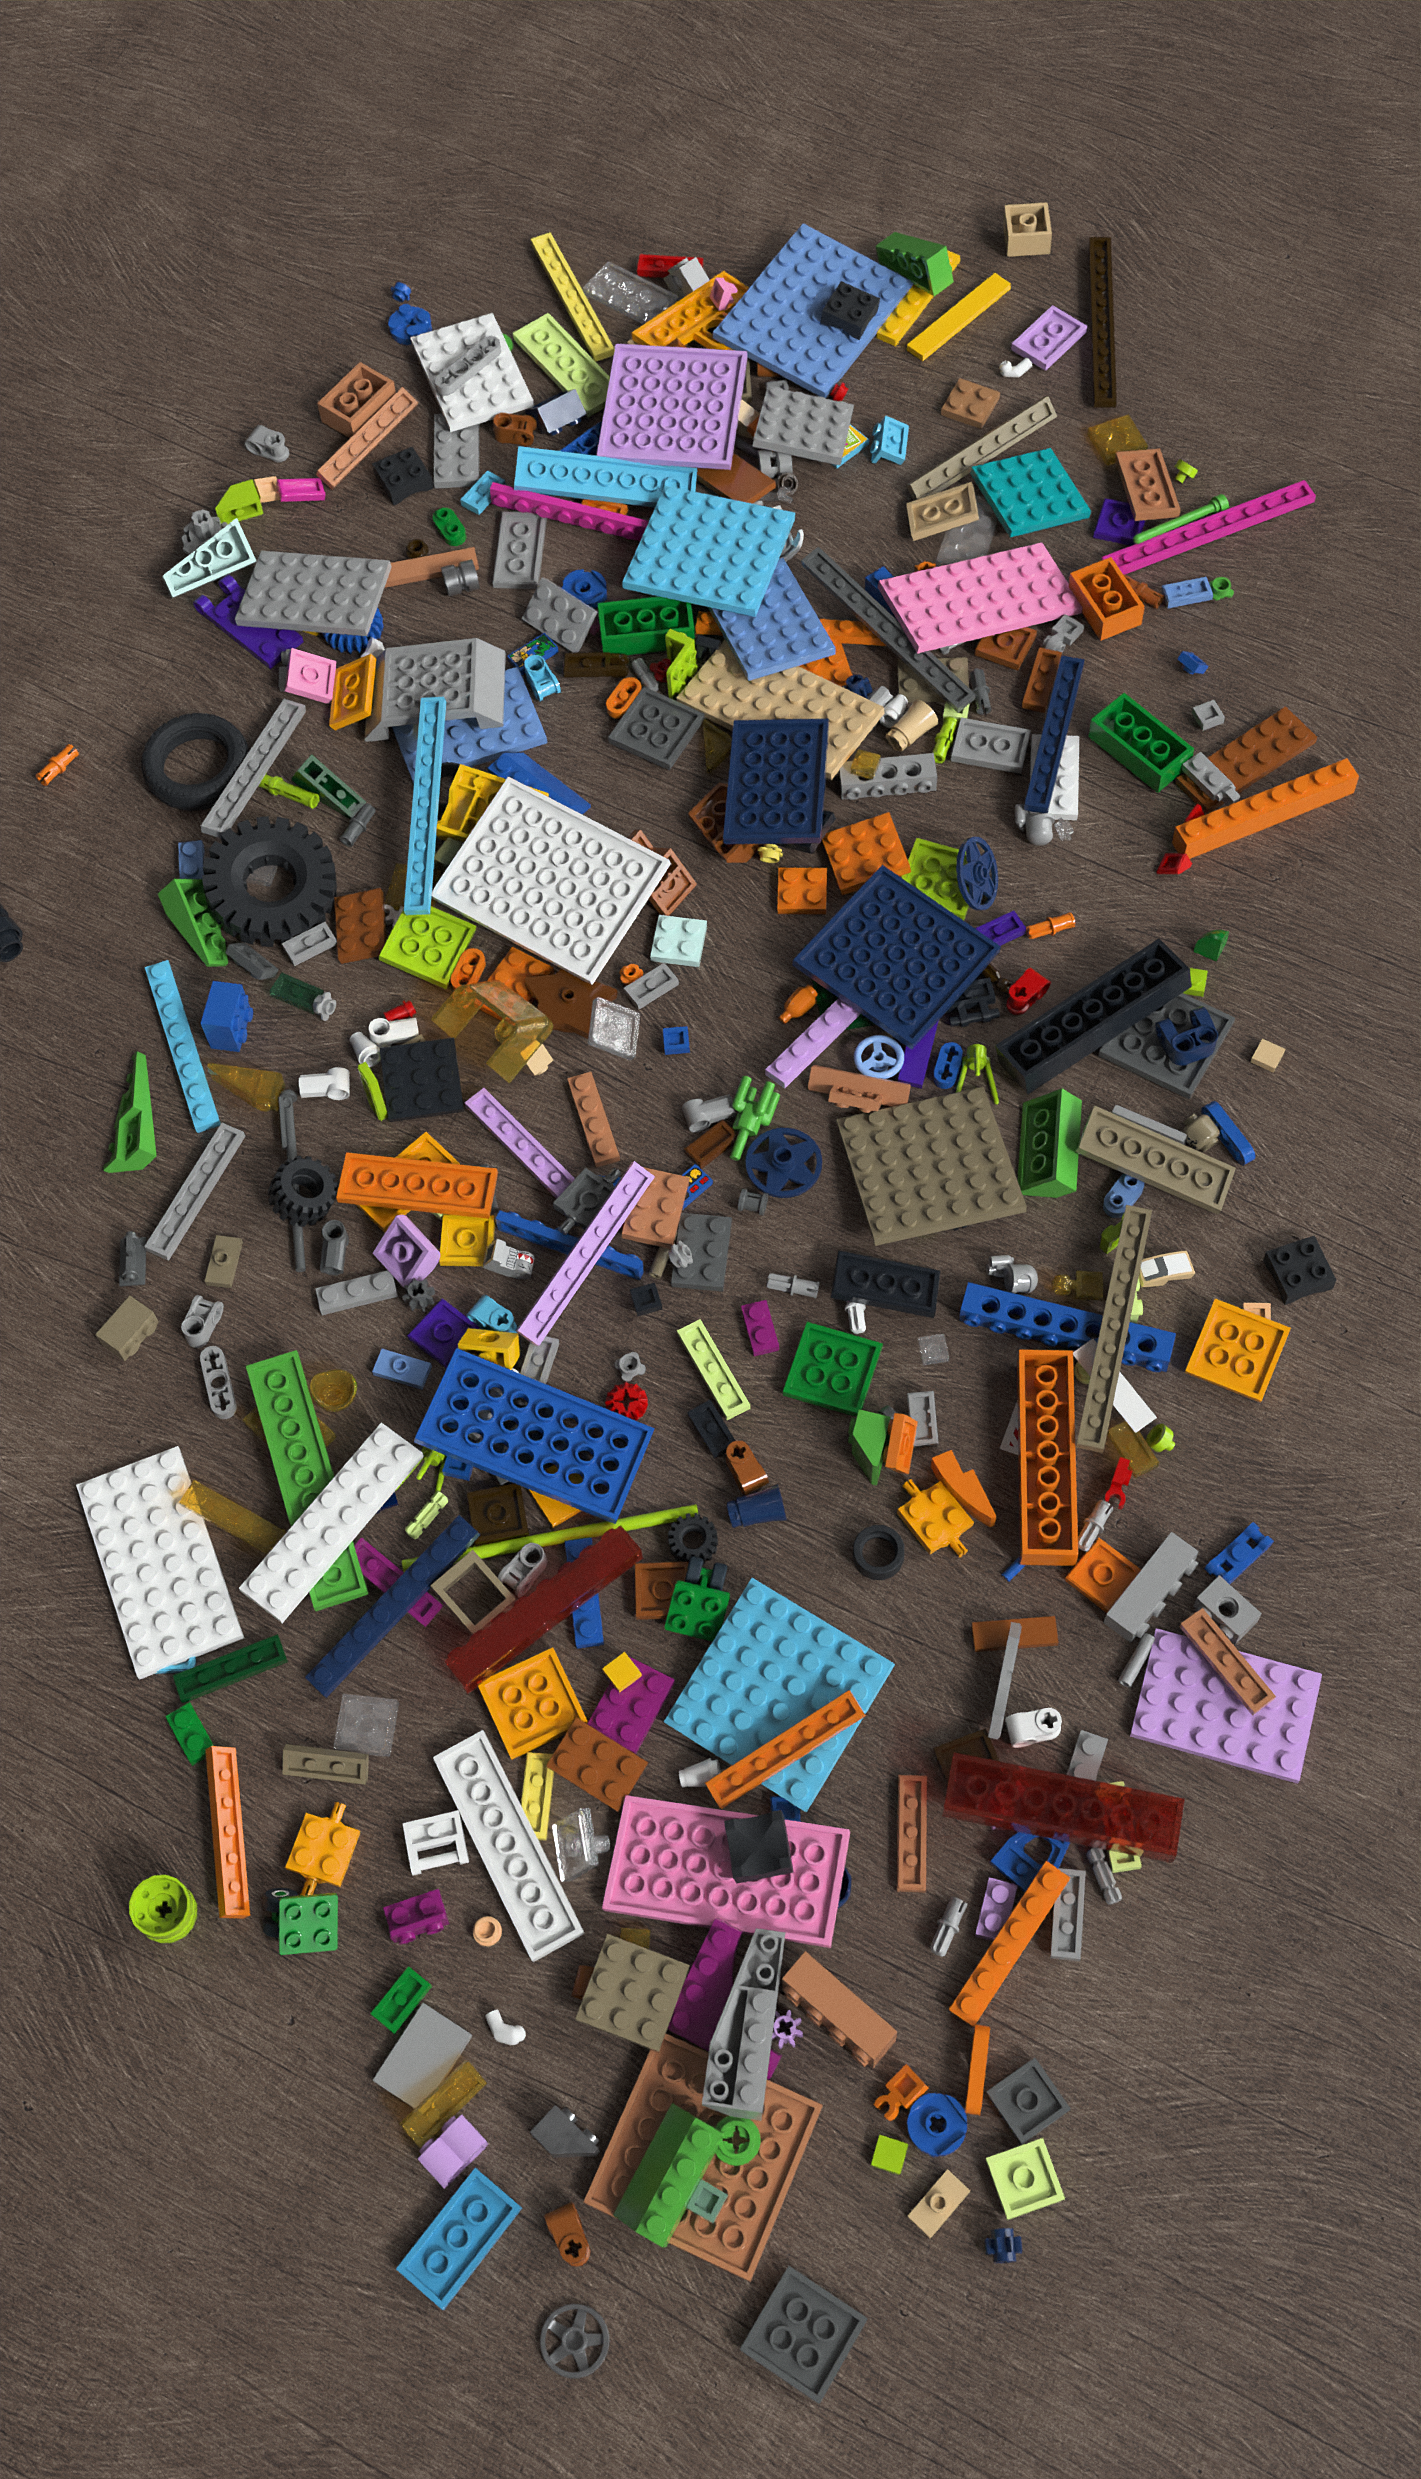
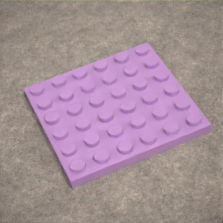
[597,344,748,470]

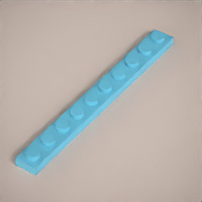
[404,697,446,915]

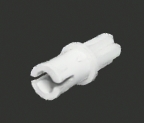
[845,1301,866,1334]

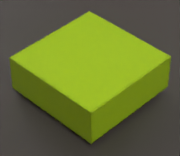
[871,2135,908,2175]

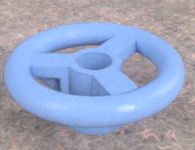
[854,1035,904,1079]

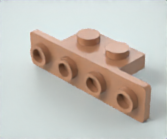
[808,1065,911,1113]

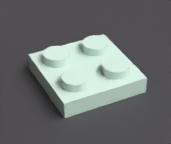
[650,915,707,967]

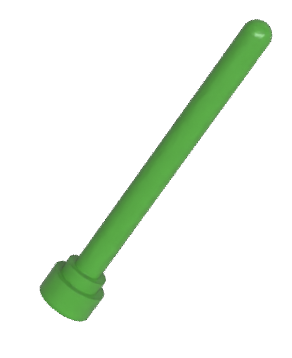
[1133,494,1229,544]

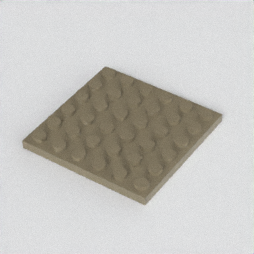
[836,1087,1027,1246]

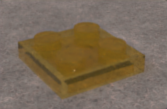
[1087,414,1148,466]

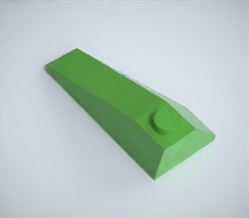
[158,879,228,967]

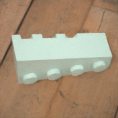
[162,518,256,599]

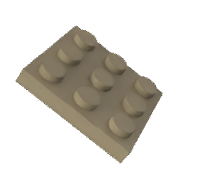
[575,1934,690,2053]

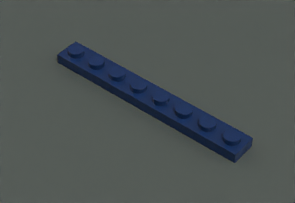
[1024,656,1085,814]
[305,1515,480,1698]

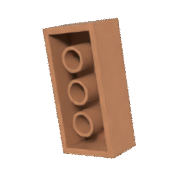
[782,1951,897,2069]

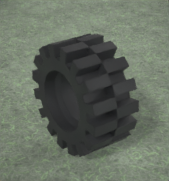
[668,1513,718,1565]

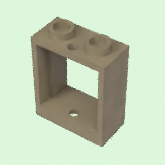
[430,1550,516,1640]

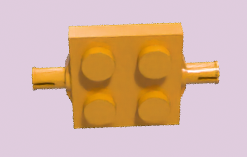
[897,1479,974,1558]
[285,1802,360,1896]

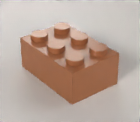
[317,362,396,438]

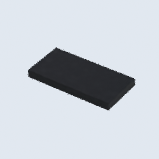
[830,1250,941,1318]

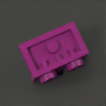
[383,1889,449,1944]

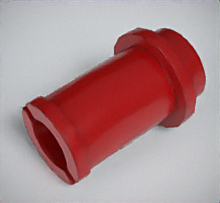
[383,1000,416,1021]

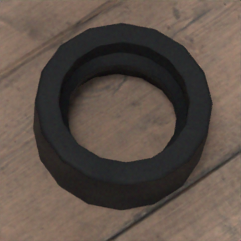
[853,1525,905,1580]

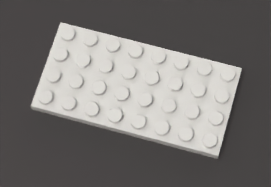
[76,1446,244,1680]

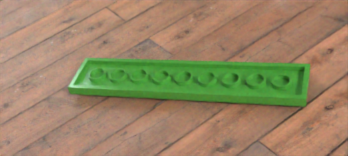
[246,1350,368,1611]

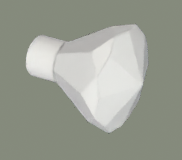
[360,637,385,658]

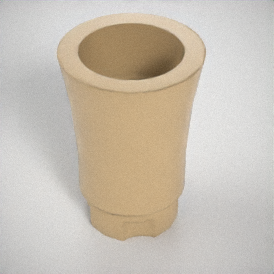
[886,699,938,752]

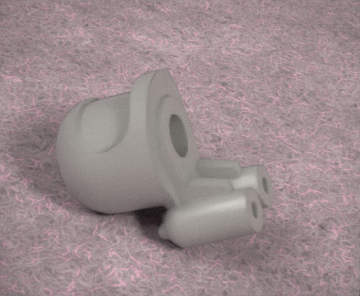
[1015,804,1055,846]
[986,1255,1038,1294]

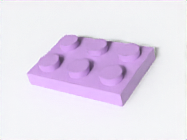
[1011,305,1087,371]

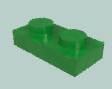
[165,1702,214,1766]
[371,1966,432,2034]

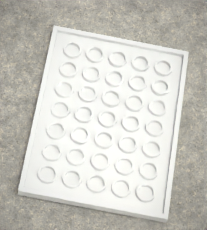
[431,777,671,985]

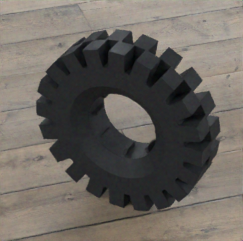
[202,816,337,947]

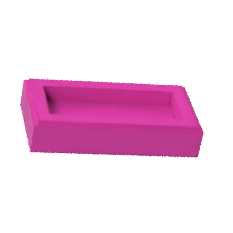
[276,478,325,502]

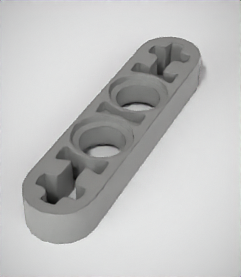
[435,336,501,396]

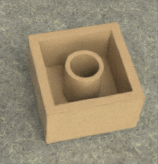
[1003,203,1052,257]

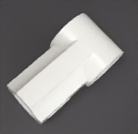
[369,1018,419,1048]
[299,1067,349,1100]

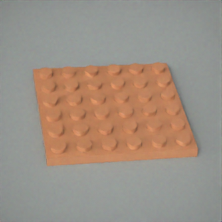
[584,2034,823,2282]

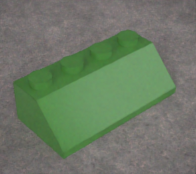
[1018,1088,1082,1198]
[613,2103,725,2248]

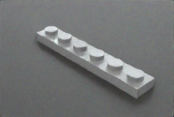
[144,1123,245,1261]

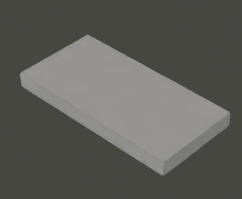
[492,512,547,589]

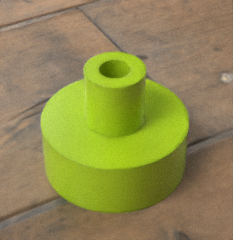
[1174,459,1198,483]
[1146,1424,1175,1452]

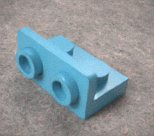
[870,416,909,465]

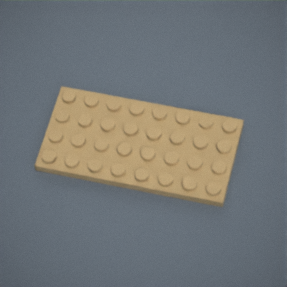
[676,640,885,780]

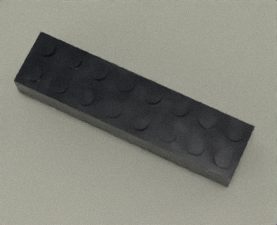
[995,938,1192,1094]

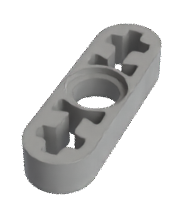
[200,1346,237,1419]

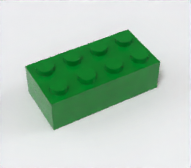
[598,597,696,655]
[1088,693,1194,793]

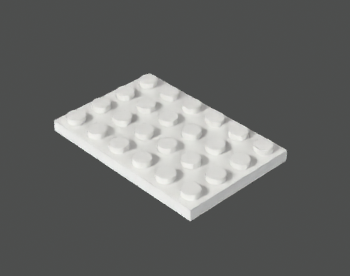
[411,313,534,432]

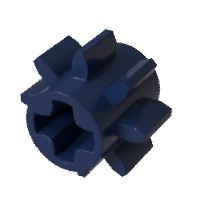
[842,674,873,699]
[984,2228,1023,2263]

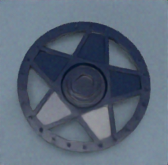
[956,836,998,911]
[746,1128,822,1198]

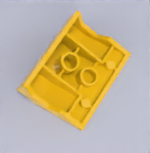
[436,764,549,842]

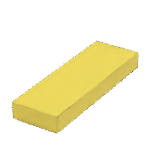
[521,1752,554,1840]

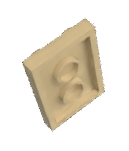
[906,482,979,541]

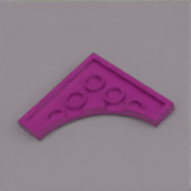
[667,1918,782,2081]

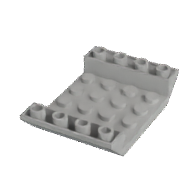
[365,638,506,742]

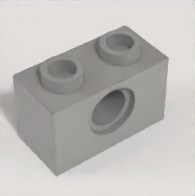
[663,257,710,302]
[1194,1575,1262,1644]

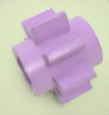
[772,2010,803,2049]

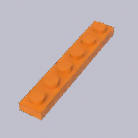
[705,1690,866,1809]
[206,1746,250,1919]
[948,1861,1070,2027]

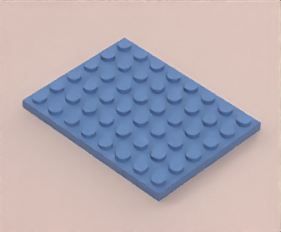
[713,223,913,398]

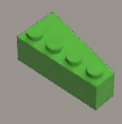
[875,232,954,296]

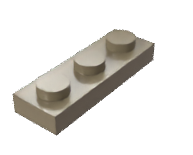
[283,1744,369,1785]

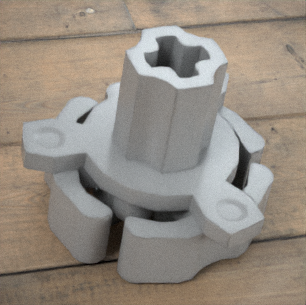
[182,510,228,556]

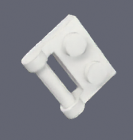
[403,1810,469,1875]

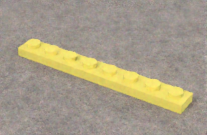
[531,233,615,362]

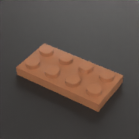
[1115,449,1181,521]

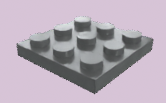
[608,687,705,770]
[740,2266,868,2404]

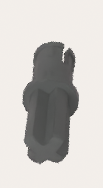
[970,668,992,715]
[339,803,376,847]

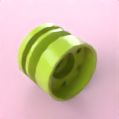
[129,1875,197,1944]

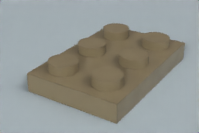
[897,658,969,703]

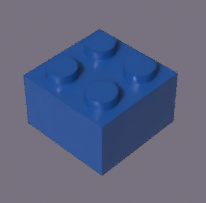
[201,981,253,1052]

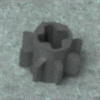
[402,1278,435,1312]

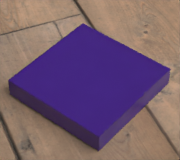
[1093,498,1146,546]
[407,1298,481,1369]

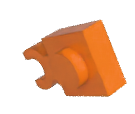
[874,2064,929,2121]

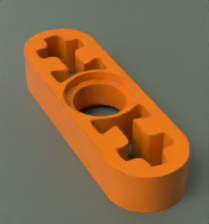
[965,2024,990,2116]

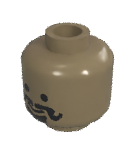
[1181,1113,1220,1153]

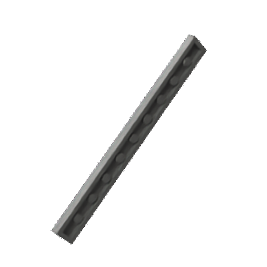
[801,547,975,713]

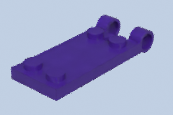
[193,574,304,669]

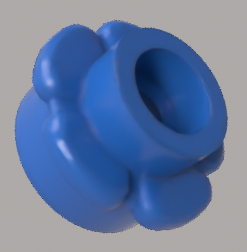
[390,282,411,302]

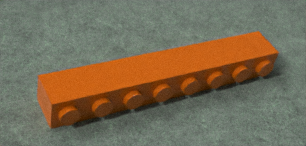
[1172,758,1359,859]

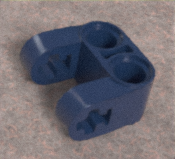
[1155,1006,1218,1066]

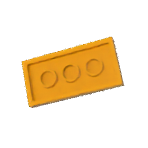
[355,1132,460,1233]

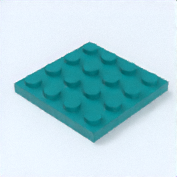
[970,448,1091,538]

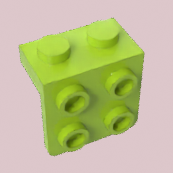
[665,629,698,700]

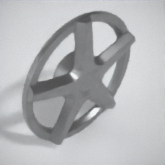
[540,2303,610,2379]

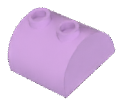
[373,1215,441,1287]

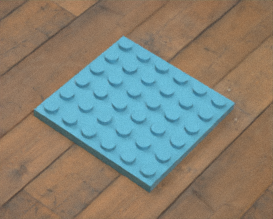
[622,486,795,617]
[664,1578,895,1812]

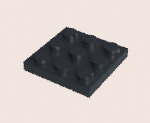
[380,1037,464,1122]

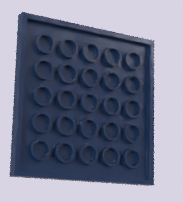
[792,865,1001,1050]

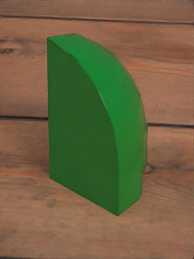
[1194,929,1229,961]

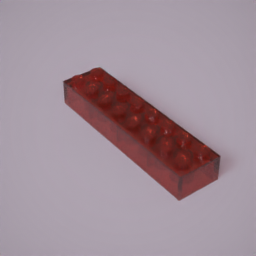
[942,1753,1185,1863]

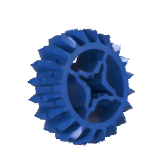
[322,608,383,654]

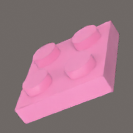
[285,648,336,704]

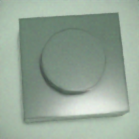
[686,2179,728,2224]

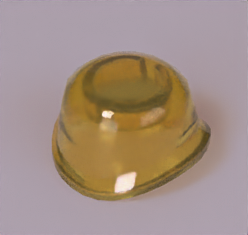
[310,1369,357,1412]

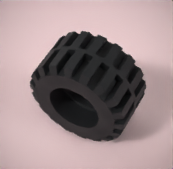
[268,1156,338,1227]

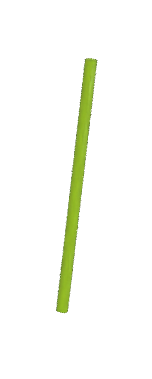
[402,1504,698,1572]

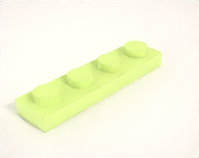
[677,1319,750,1420]

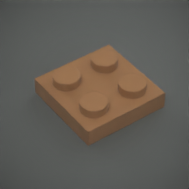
[941,378,1000,429]

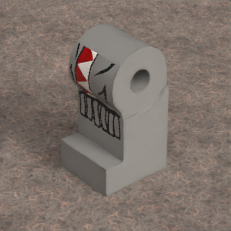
[482,1239,535,1280]

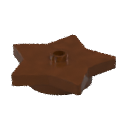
[525,969,618,1040]

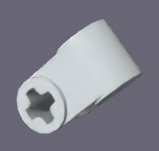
[1005,1708,1062,1748]

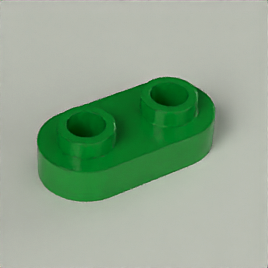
[433,508,466,546]

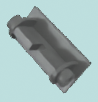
[119,1231,147,1287]

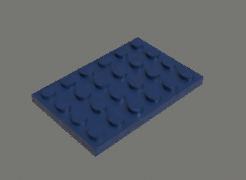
[723,719,829,844]

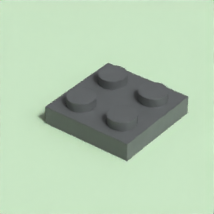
[986,2058,1071,2145]

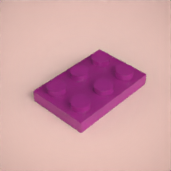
[587,1656,675,1754]

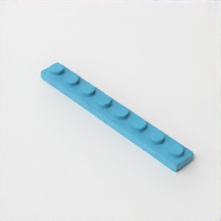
[145,960,221,1133]

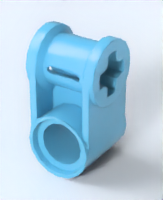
[524,655,561,702]
[466,1295,517,1333]

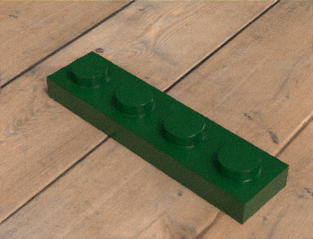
[173,1634,288,1704]

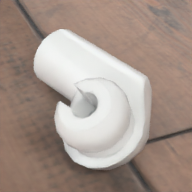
[999,358,1032,377]
[485,2010,525,2045]

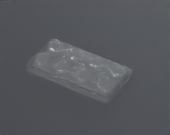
[583,261,678,324]
[936,495,999,567]

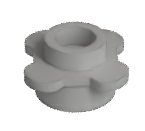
[313,992,336,1021]
[668,1241,693,1268]
[615,1352,646,1382]

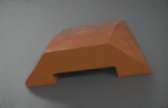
[688,783,764,863]

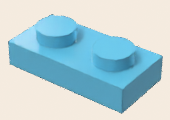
[460,470,506,515]

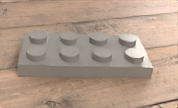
[434,414,479,488]

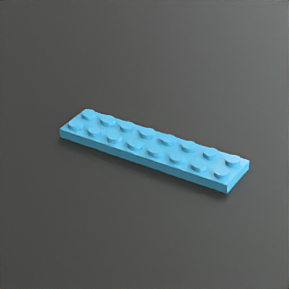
[514,446,697,507]

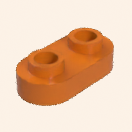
[606,677,642,719]
[451,948,486,994]

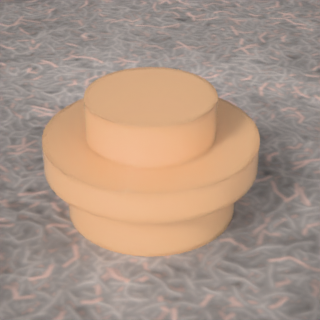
[473,1916,502,1947]

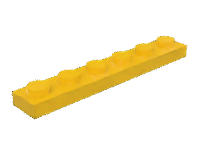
[877,250,960,347]

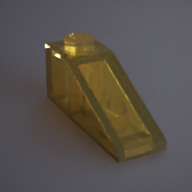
[207,1063,285,1111]

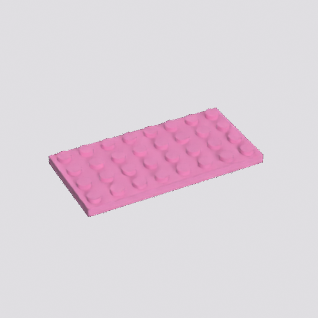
[878,543,1082,653]
[602,1795,850,1948]

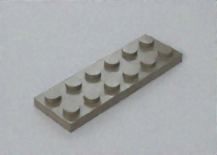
[1076,1105,1236,1215]

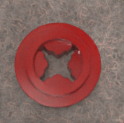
[605,1381,648,1421]

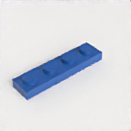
[565,1538,604,1649]

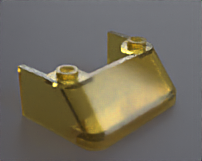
[430,980,553,1084]

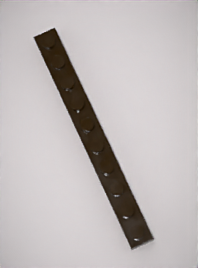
[1089,237,1117,408]

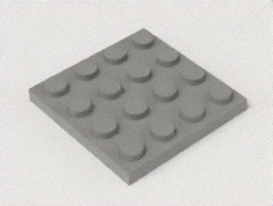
[753,386,854,465]

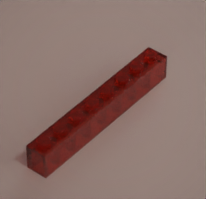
[444,1525,643,1694]

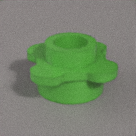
[1209,577,1234,600]

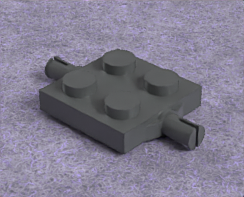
[553,1167,621,1235]

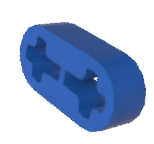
[933,1042,963,1089]

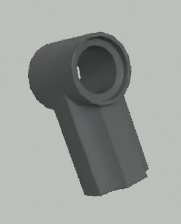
[320,1220,349,1275]

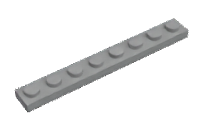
[201,699,306,838]

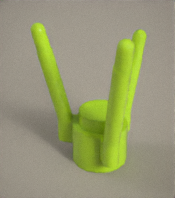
[955,1044,999,1105]
[395,1446,447,1492]

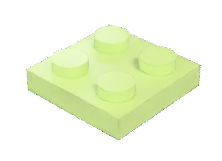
[985,2138,1065,2220]

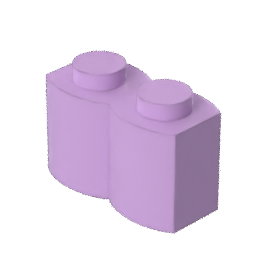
[418,2115,488,2189]

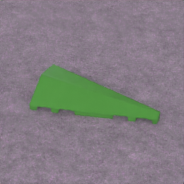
[103,1051,156,1173]

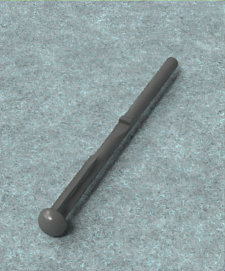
[278,1089,306,1272]

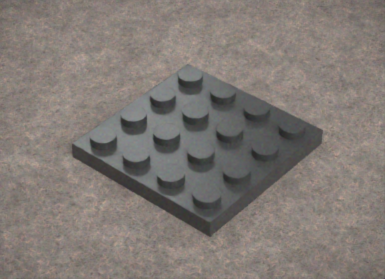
[1099,993,1235,1100]

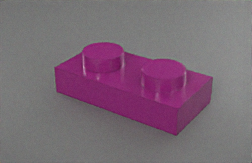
[741,1300,779,1356]

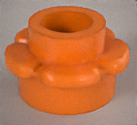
[619,964,644,986]

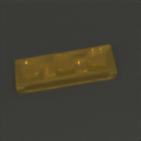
[399,2060,487,2148]

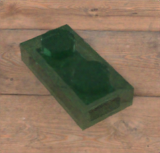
[269,972,325,1014]

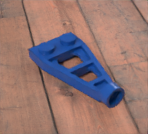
[990,1787,1094,1893]

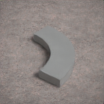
[988,1622,1022,1739]

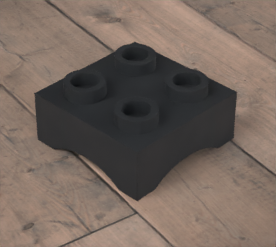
[820,281,880,340]
[372,447,433,506]
[1263,1235,1337,1305]
[724,1810,794,1884]

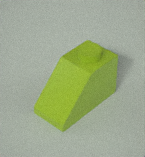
[215,479,263,526]

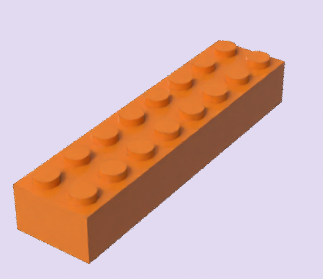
[1017,1350,1078,1566]

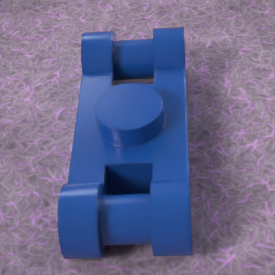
[1204,1522,1274,1584]

